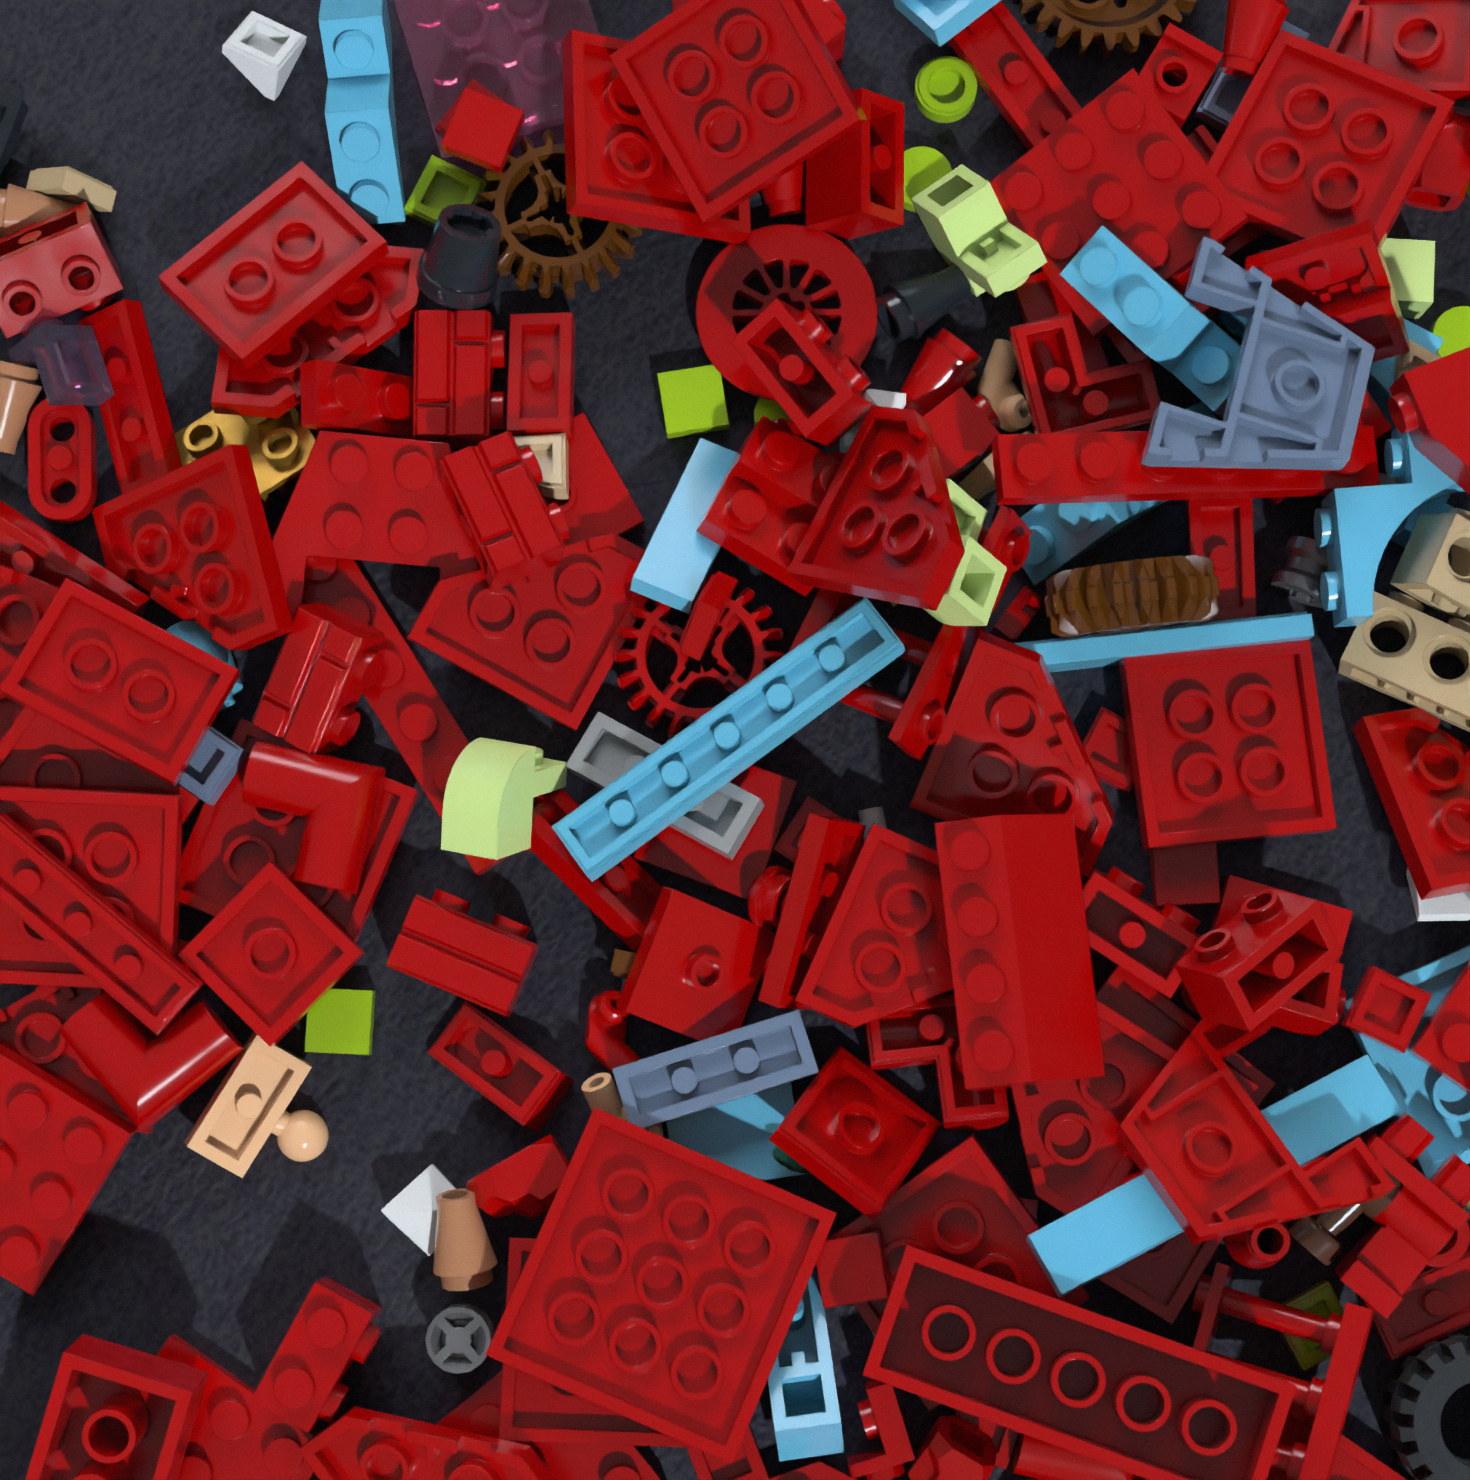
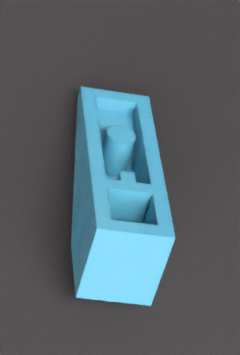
[768,1265,844,1462]

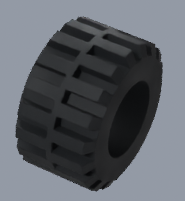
[1381,1333,1470,1480]

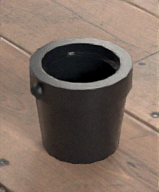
[415,204,502,310]

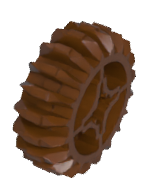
[476,129,643,300]
[1044,555,1220,638]

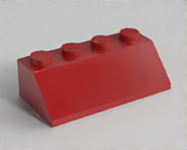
[934,814,1106,1091]

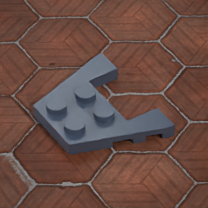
[1141,237,1375,470]

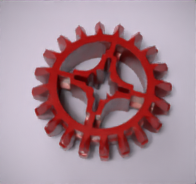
[614,577,786,739]

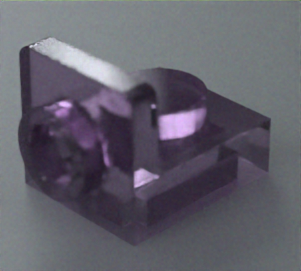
[8,319,115,405]

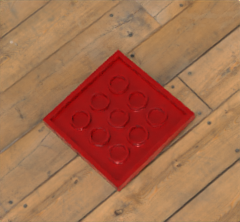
[485,1107,837,1464]

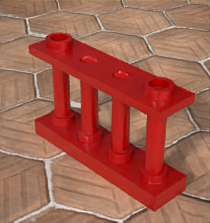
[789,505,1032,761]
[1143,1262,1375,1480]

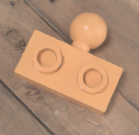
[184,1031,329,1178]

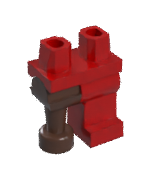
[1288,1112,1470,1319]

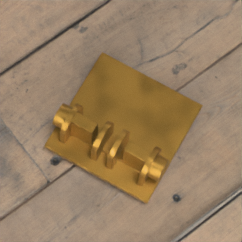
[175,406,316,507]

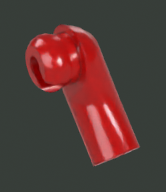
[585,989,641,1076]

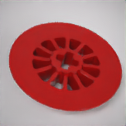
[696,224,878,401]

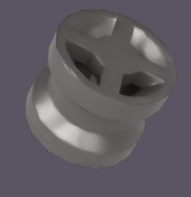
[1271,536,1328,608]
[425,1303,495,1374]

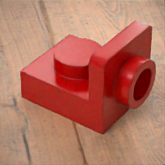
[847,1379,915,1480]

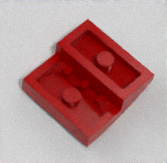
[1245,219,1410,362]

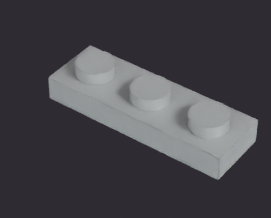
[565,711,765,860]

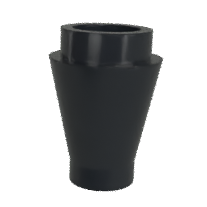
[875,264,971,343]

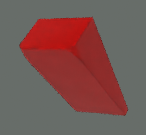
[427,1001,574,1132]

